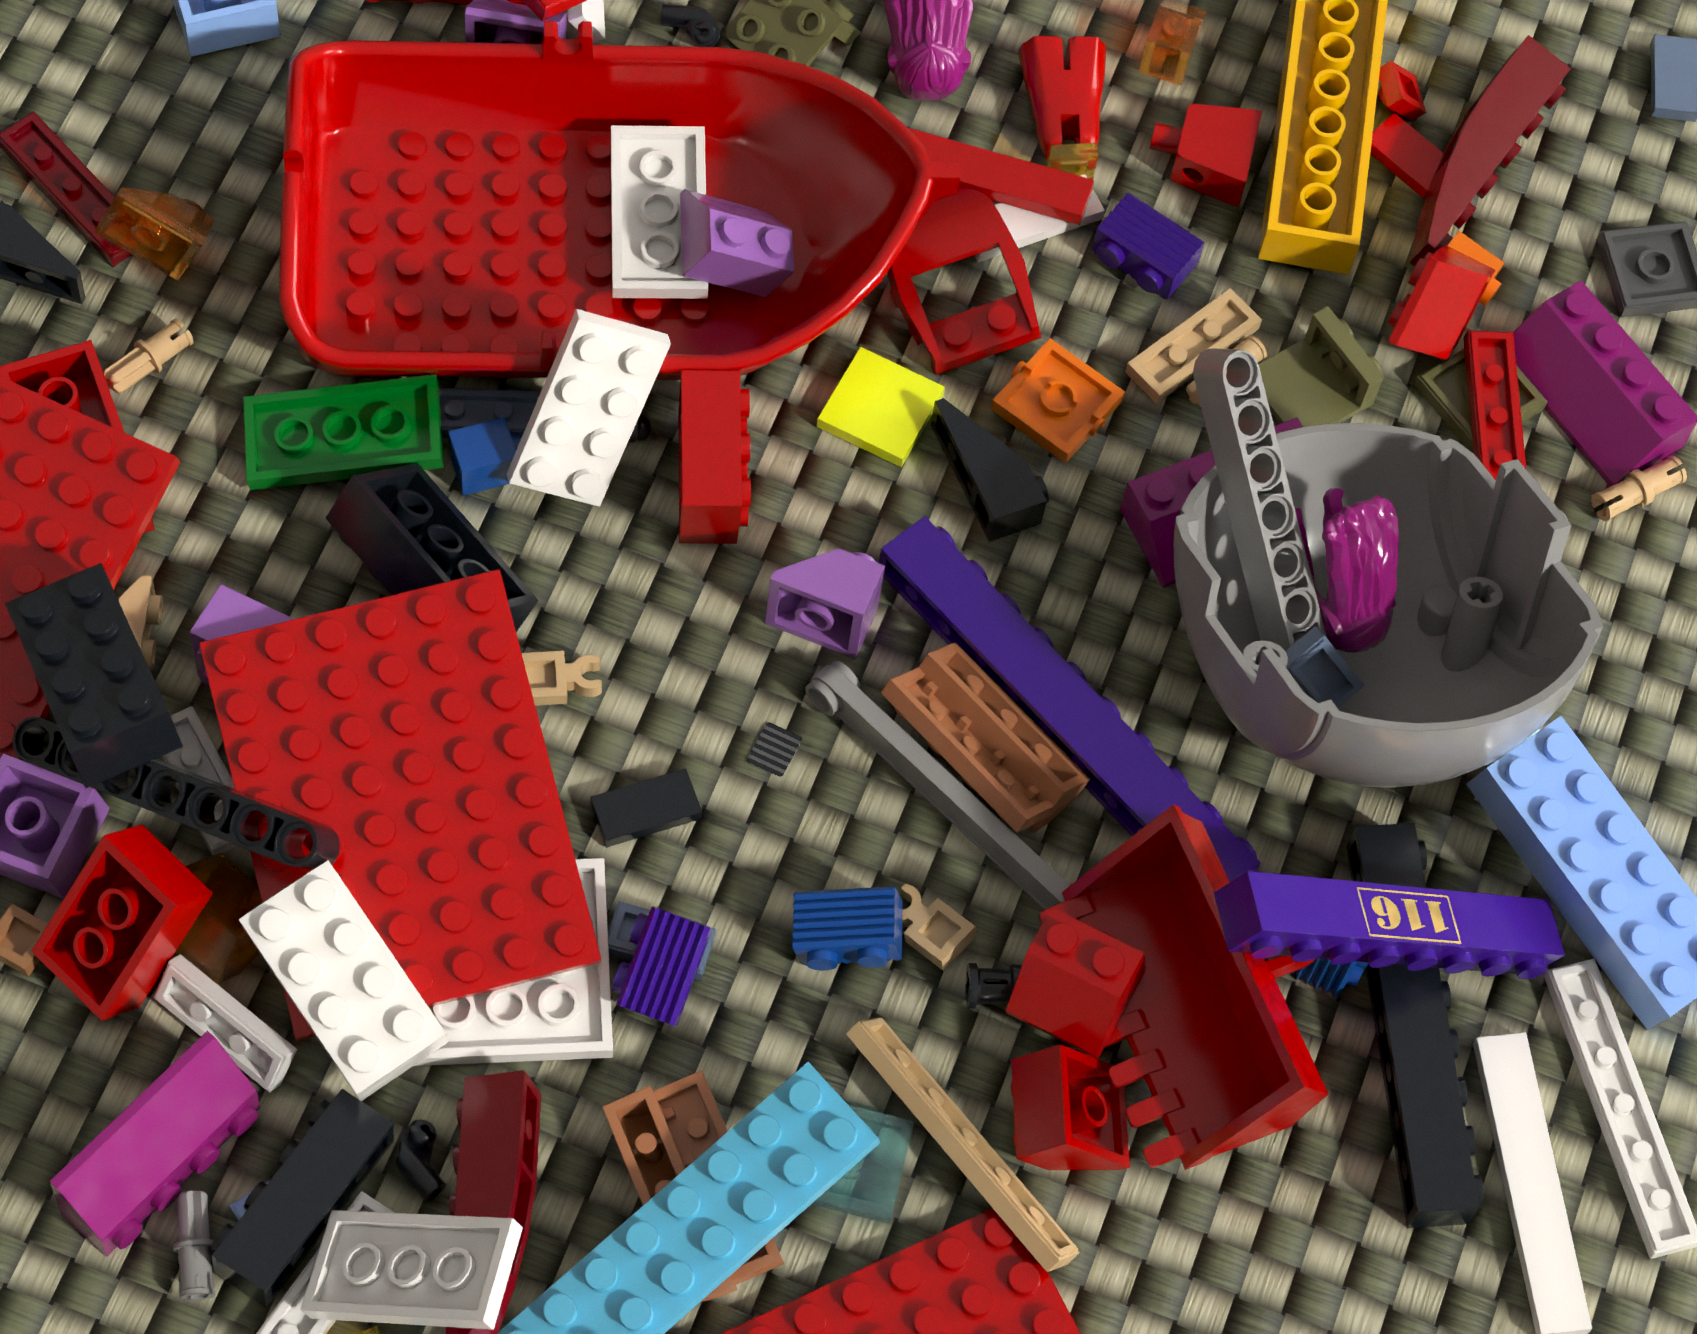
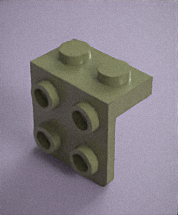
[725,0,861,66]
[1259,306,1384,427]

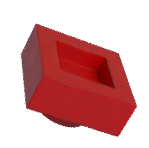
[1379,61,1427,121]

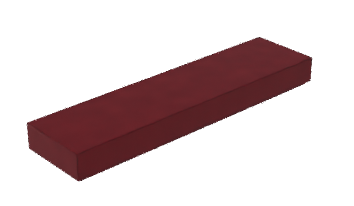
[0,111,151,268]

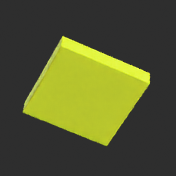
[816,347,945,468]

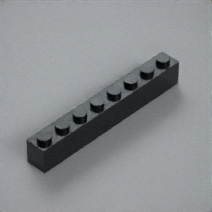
[1346,823,1484,1228]

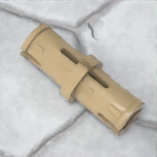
[1591,455,1687,521]

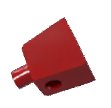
[1149,104,1262,207]

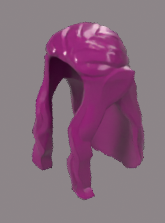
[884,0,973,101]
[1295,488,1399,653]

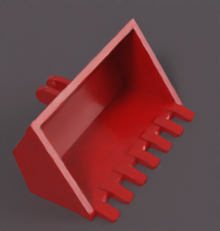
[1039,804,1328,1170]

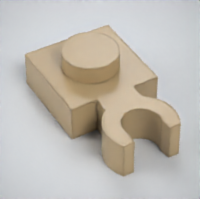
[522,651,602,706]
[901,884,977,971]

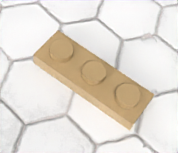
[1125,288,1262,404]

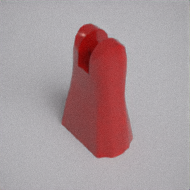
[1018,36,1106,162]

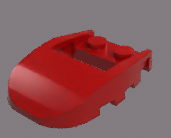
[887,188,1042,375]

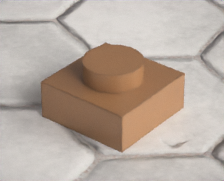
[0,904,48,977]

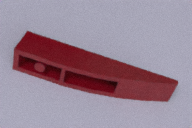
[1410,35,1571,267]
[446,1070,542,1334]

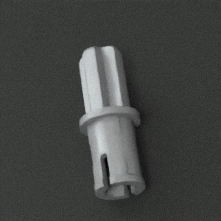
[173,1190,215,1301]

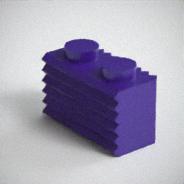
[1092,192,1205,299]
[611,906,713,1026]

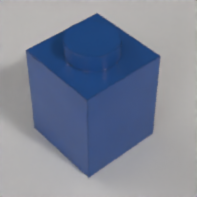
[448,417,521,496]

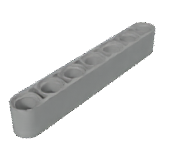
[1193,348,1327,651]

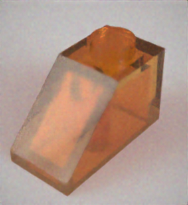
[1139,0,1208,86]

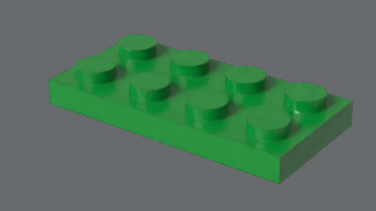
[243,374,444,490]

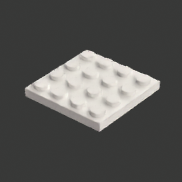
[414,858,613,1066]

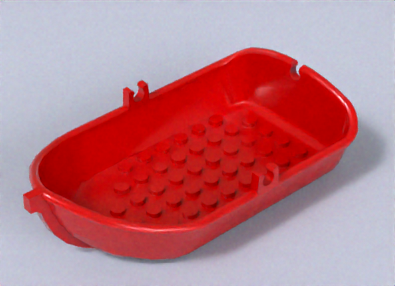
[279,21,960,380]

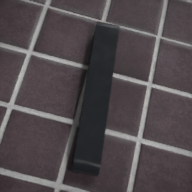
[12,717,340,870]

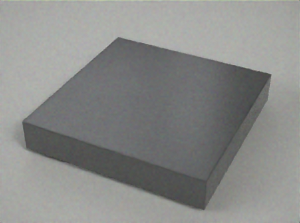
[1596,221,1697,318]

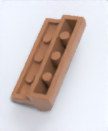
[881,642,1091,833]
[602,1070,784,1302]

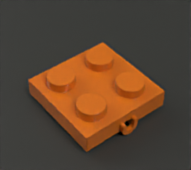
[991,338,1125,464]

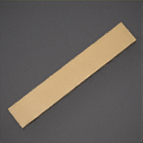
[846,1017,1080,1272]

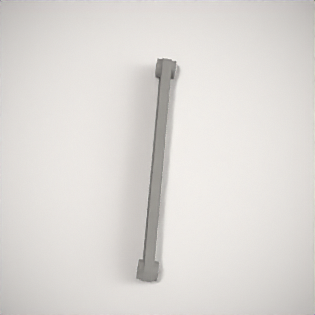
[805,661,1070,910]

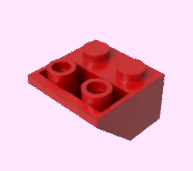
[1387,245,1495,360]

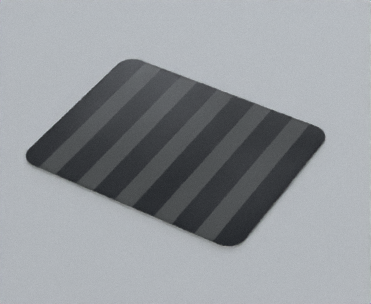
[747,722,802,777]

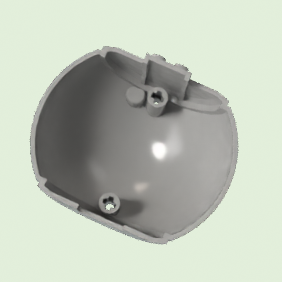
[1173,423,1603,788]

